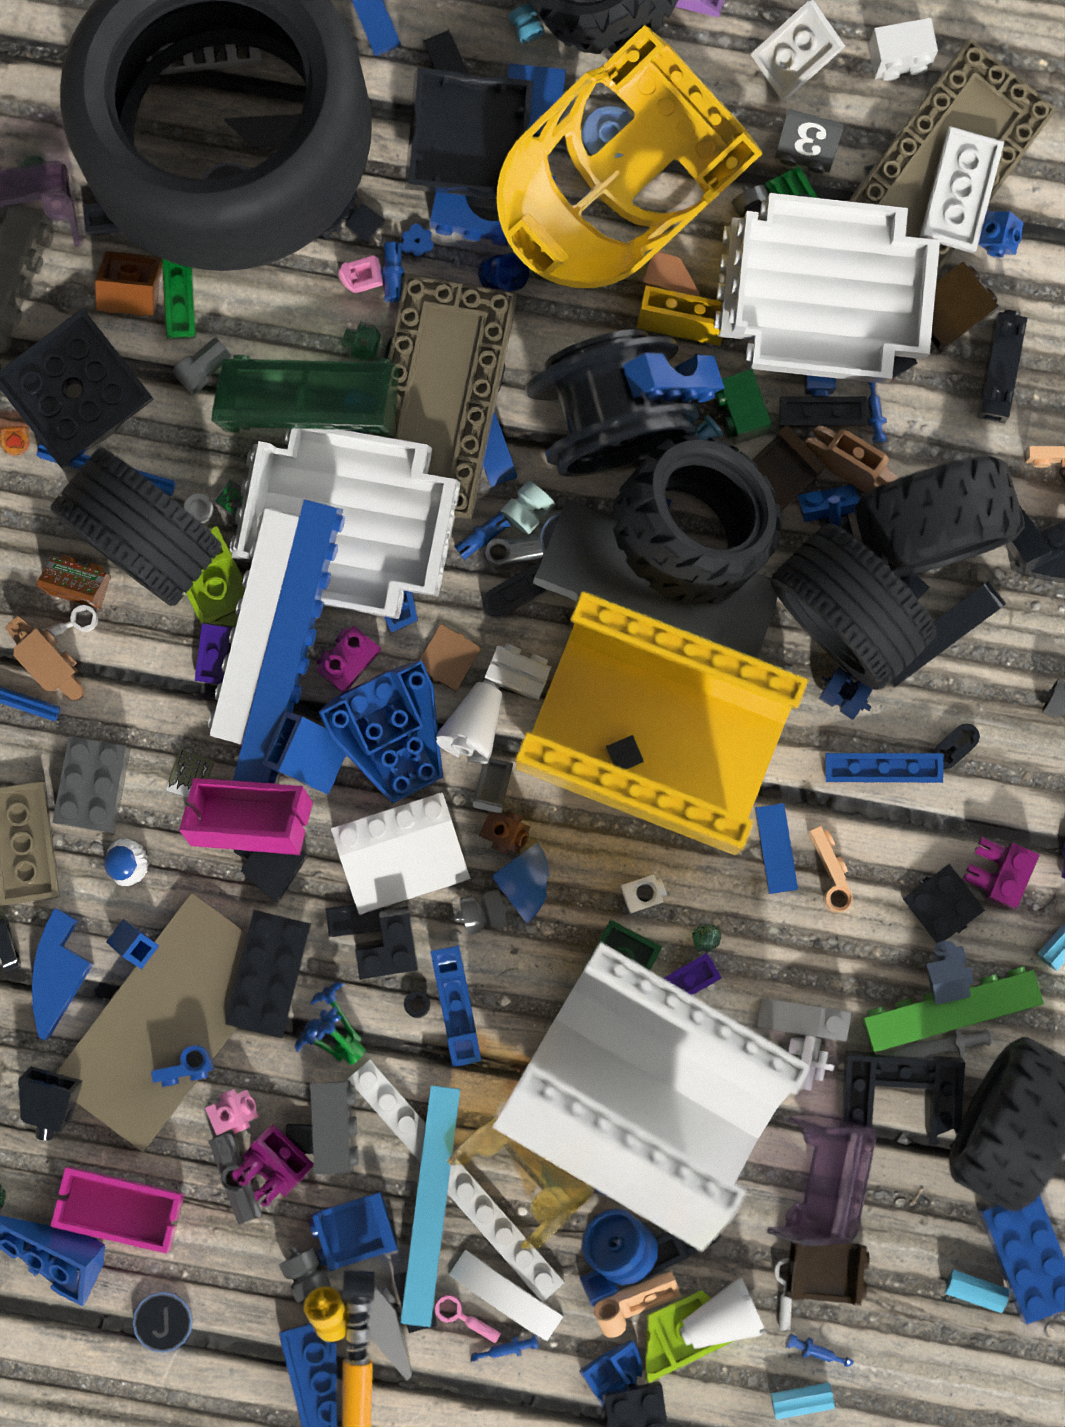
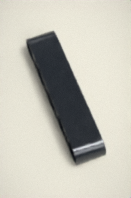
[890,581,1006,688]

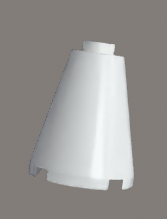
[436,680,502,764]
[680,1277,766,1348]

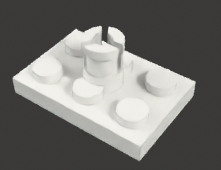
[750,0,846,100]

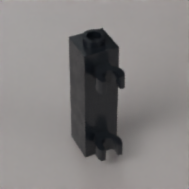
[977,310,1028,423]

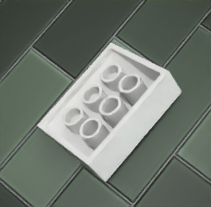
[331,792,470,915]

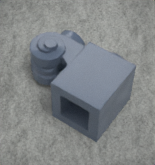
[926,941,974,1005]

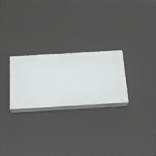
[919,126,1004,253]

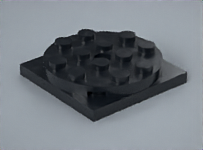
[0,308,154,469]

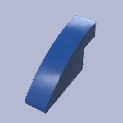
[32,908,94,1040]

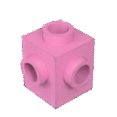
[205,1089,259,1135]

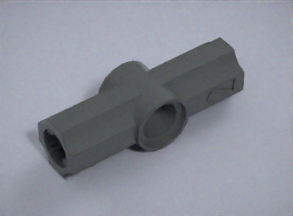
[208,1131,262,1225]

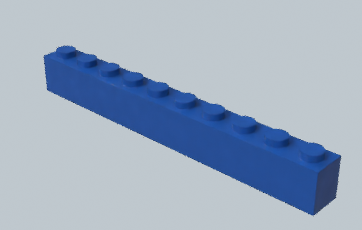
[233,499,345,784]

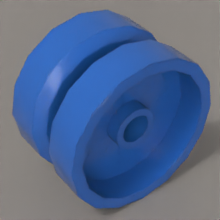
[581,1209,658,1285]

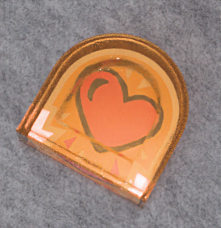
[0,426,30,456]

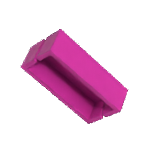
[179,778,313,855]
[51,1166,185,1254]

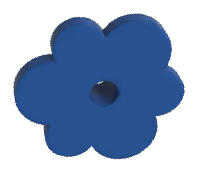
[402,224,433,257]

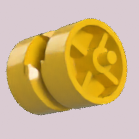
[304,1287,350,1342]

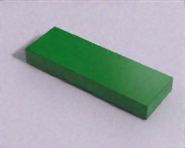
[162,258,196,340]

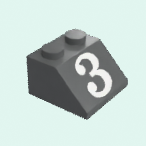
[775,109,844,174]

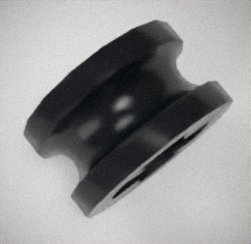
[404,991,430,1018]

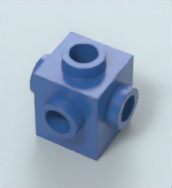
[978,211,1024,258]

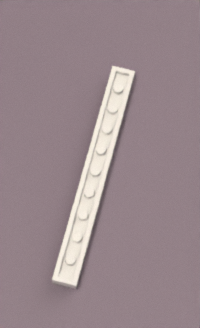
[348,1060,565,1303]

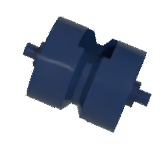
[818,667,873,720]

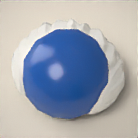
[104,839,149,886]

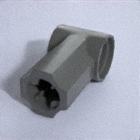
[172,337,232,394]
[485,533,543,568]

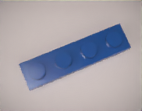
[826,753,943,783]

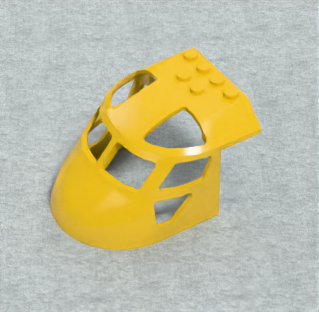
[497,25,763,288]

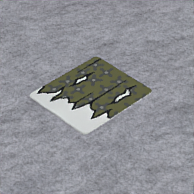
[166,750,215,797]

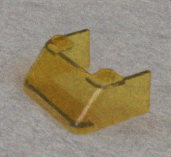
[447,1116,595,1250]

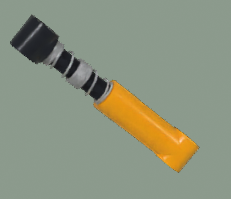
[342,1271,375,1427]

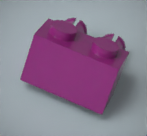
[316,625,381,693]
[963,837,1040,910]
[232,1124,314,1207]

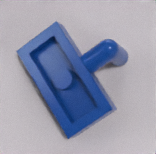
[798,485,859,526]

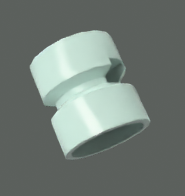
[501,480,555,535]

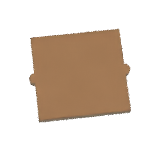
[420,624,482,692]

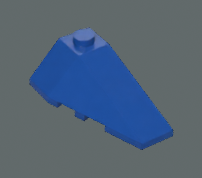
[0,1215,105,1307]

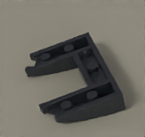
[1006,467,1065,574]
[842,1051,966,1146]

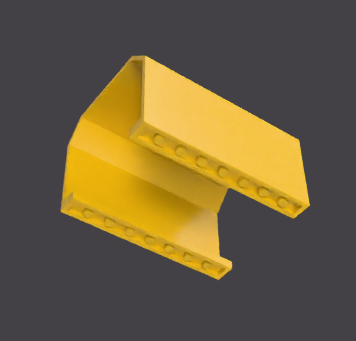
[516,592,808,855]

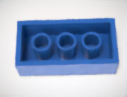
[977,1195,1065,1325]

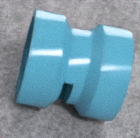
[508,4,545,43]

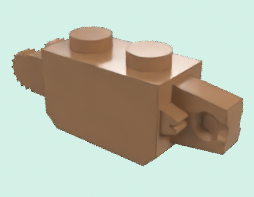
[805,425,898,493]
[5,616,85,701]

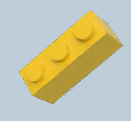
[636,285,723,346]

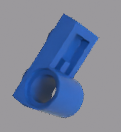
[151,1045,214,1087]

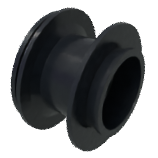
[525,329,699,477]

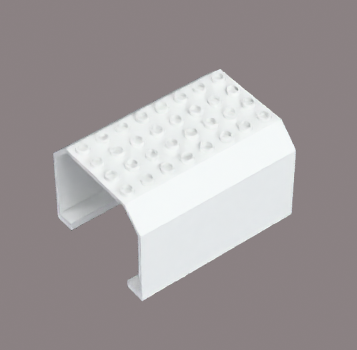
[493,943,811,1251]

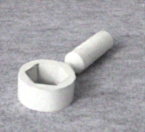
[41,605,98,636]
[774,1258,792,1331]

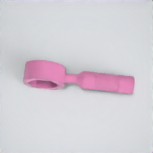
[435,1295,501,1343]

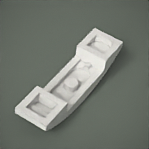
[449,1249,563,1341]

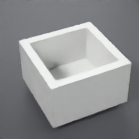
[868,18,938,81]

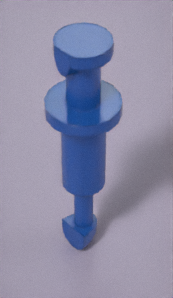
[867,382,887,443]
[785,1333,854,1367]
[470,1334,539,1362]

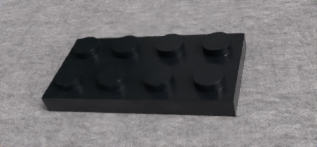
[225,910,311,1038]

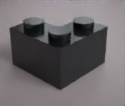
[355,906,418,980]

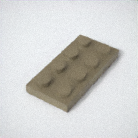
[0,781,60,906]

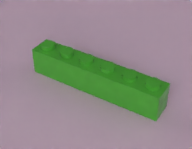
[861,966,1044,1052]

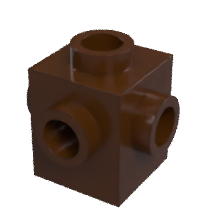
[479,810,531,855]

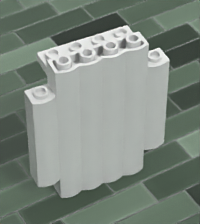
[714,193,940,384]
[230,421,460,619]

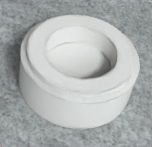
[184,494,214,524]

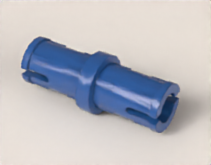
[382,242,404,303]
[454,511,511,560]

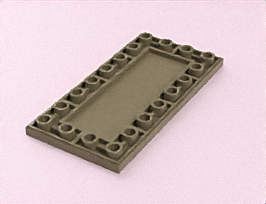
[848,38,1057,273]
[372,273,518,520]
[56,892,248,1153]

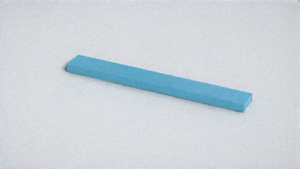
[401,1085,461,1327]

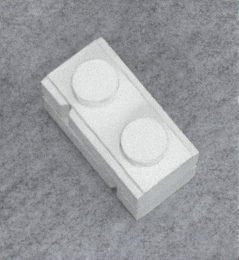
[485,644,552,702]

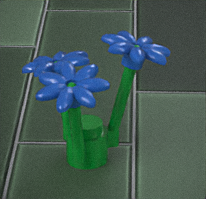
[294,982,366,1065]

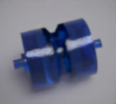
[478,253,529,291]

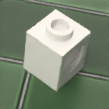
[620,874,667,914]

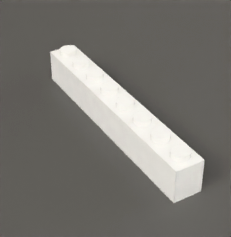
[208,509,299,745]

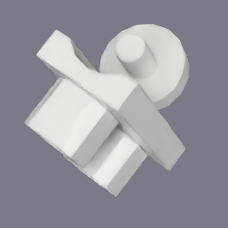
[789,1035,834,1091]

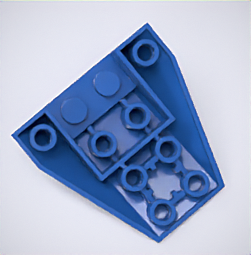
[319,660,443,804]

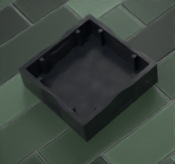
[404,67,533,199]

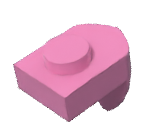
[338,255,383,293]

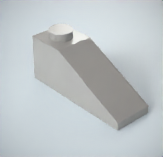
[757,998,851,1042]
[367,1286,412,1380]

